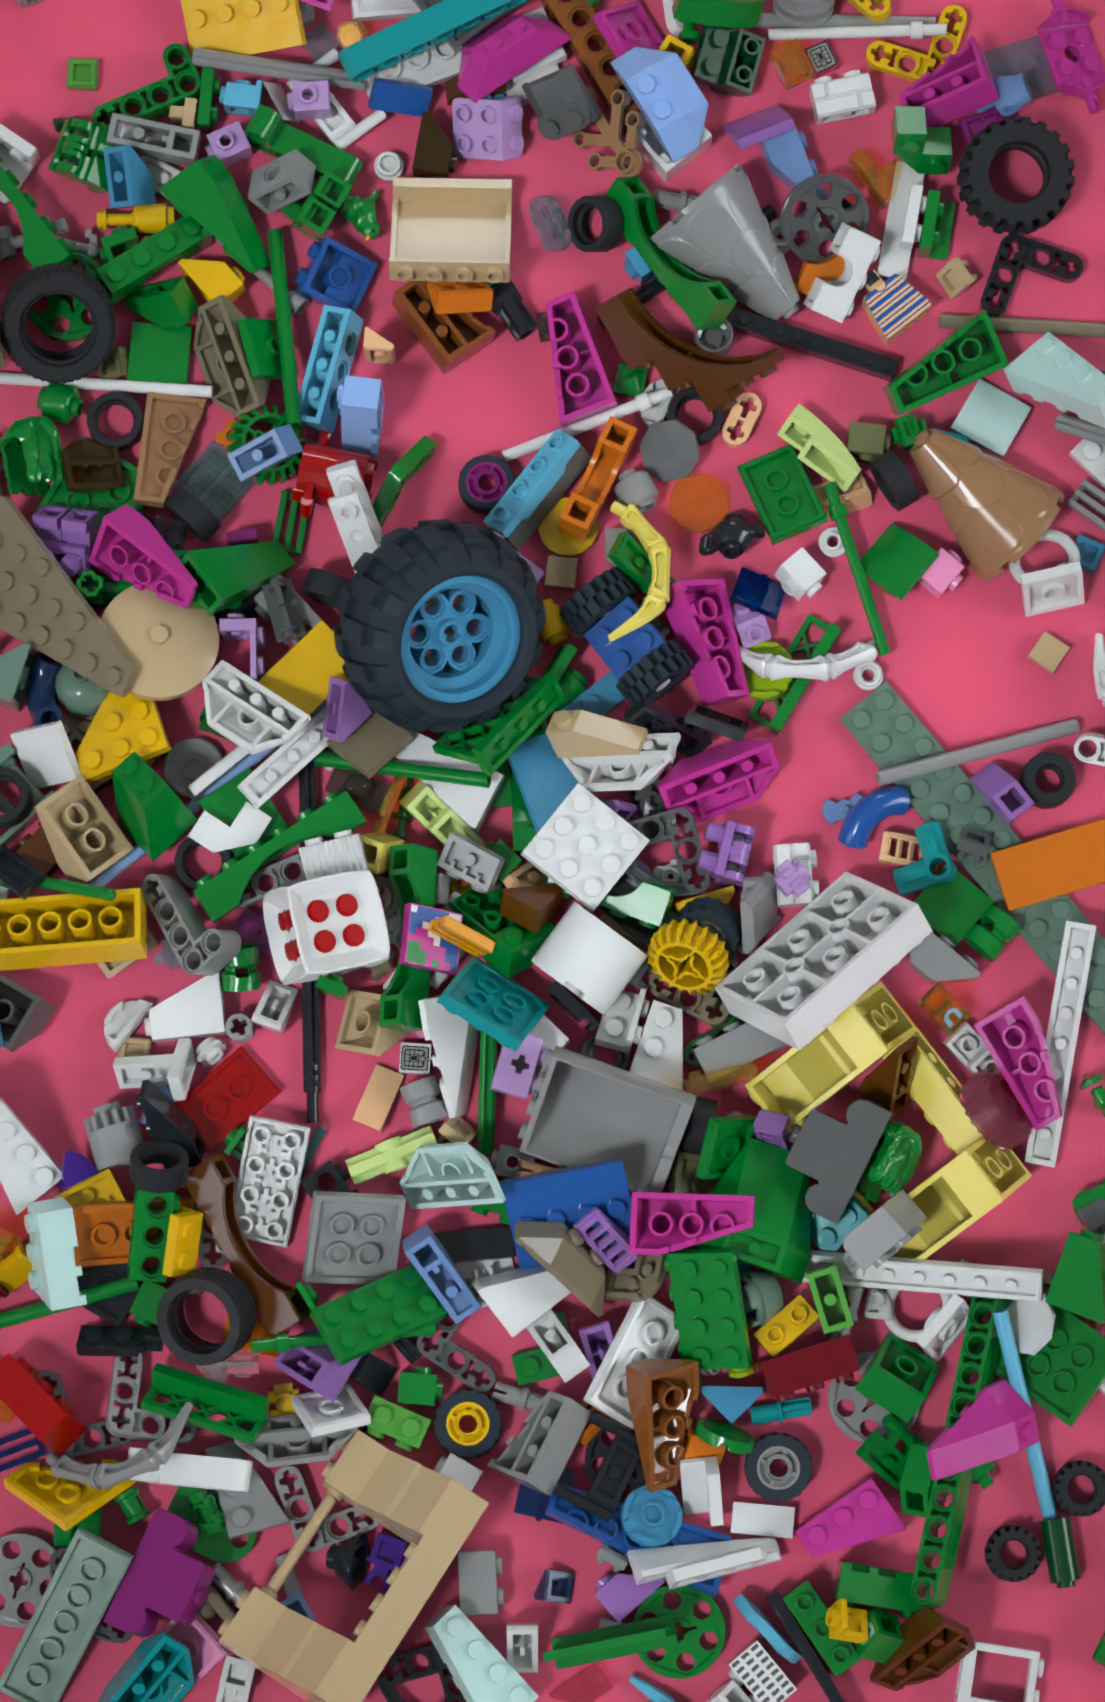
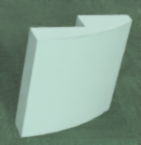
[951,379,1032,458]

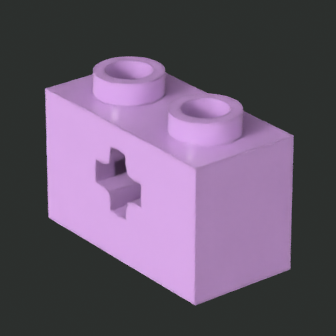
[489,1035,547,1100]

